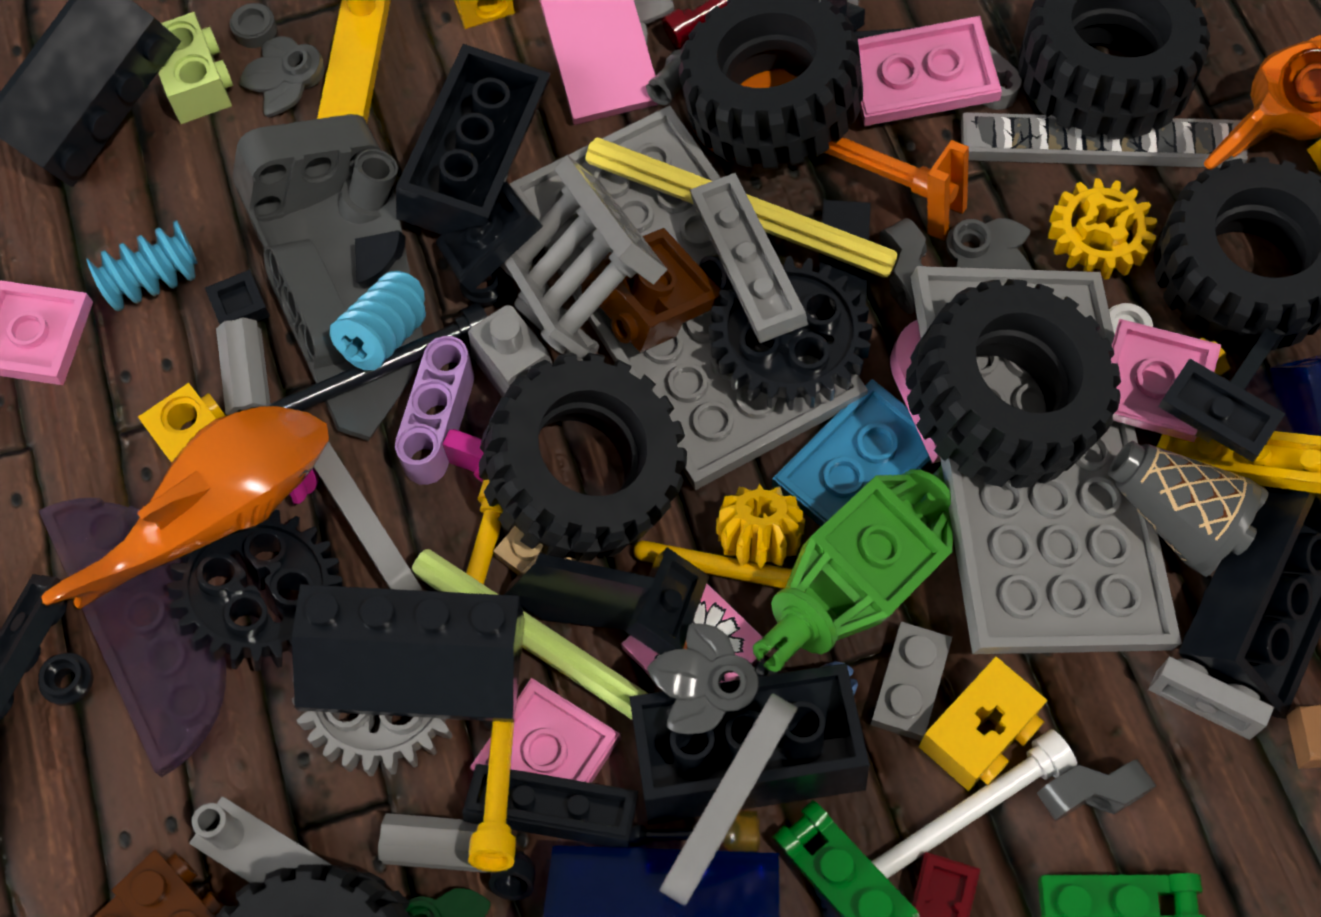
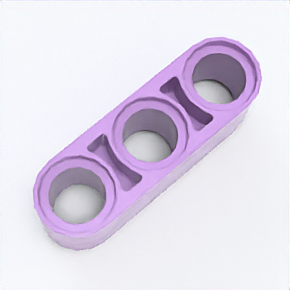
[395,336,475,485]

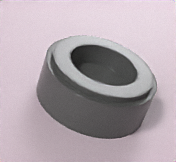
[230,3,277,48]

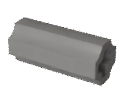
[216,317,270,415]
[378,813,491,873]

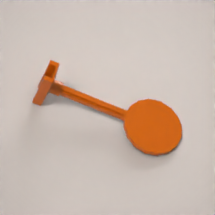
[691,69,969,241]

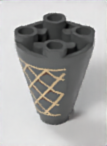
[1108,441,1269,576]

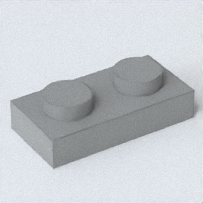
[870,621,952,741]
[1148,656,1274,740]

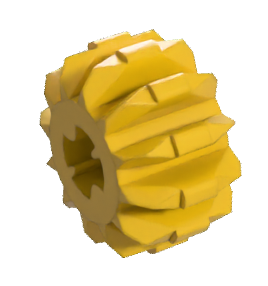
[716,483,805,569]

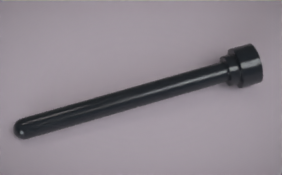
[269,302,488,411]

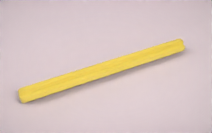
[585,138,897,278]

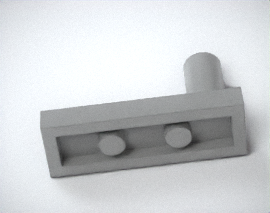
[189,796,331,882]

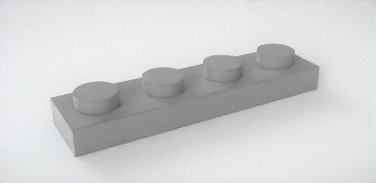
[690,173,808,343]

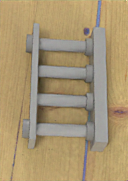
[500,155,667,360]

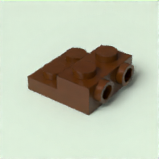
[581,228,721,353]
[94,849,226,917]

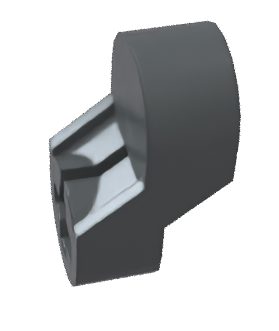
[880,218,927,314]
[1037,759,1157,821]

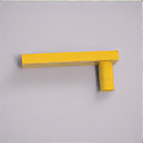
[317,0,390,122]
[1157,431,1321,494]

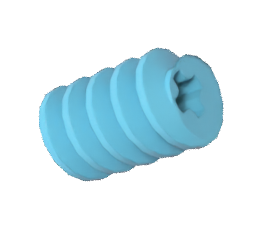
[86,220,198,311]
[329,271,426,371]

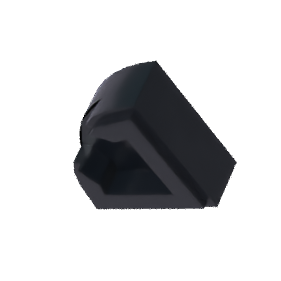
[355,230,406,288]

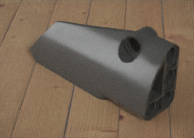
[232,114,424,441]

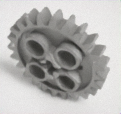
[292,680,461,776]

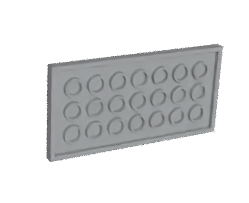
[509,105,868,490]
[910,266,1182,654]

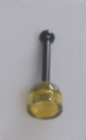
[629,811,760,857]

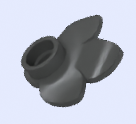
[239,36,325,117]
[946,218,1032,270]
[648,623,759,735]

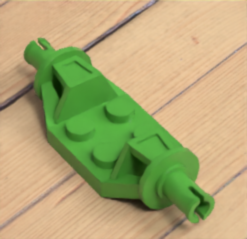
[753,466,953,672]

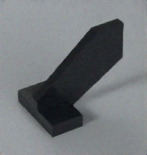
[1158,328,1285,462]
[505,547,709,655]

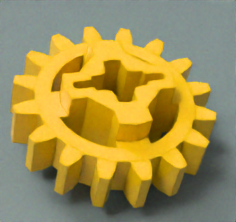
[1048,178,1157,279]

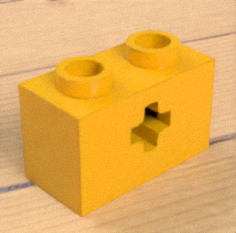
[919,656,1047,792]

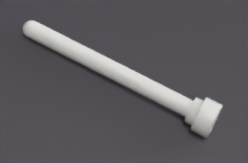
[871,729,1077,879]

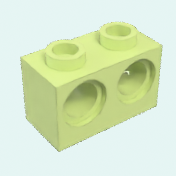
[158,12,234,124]

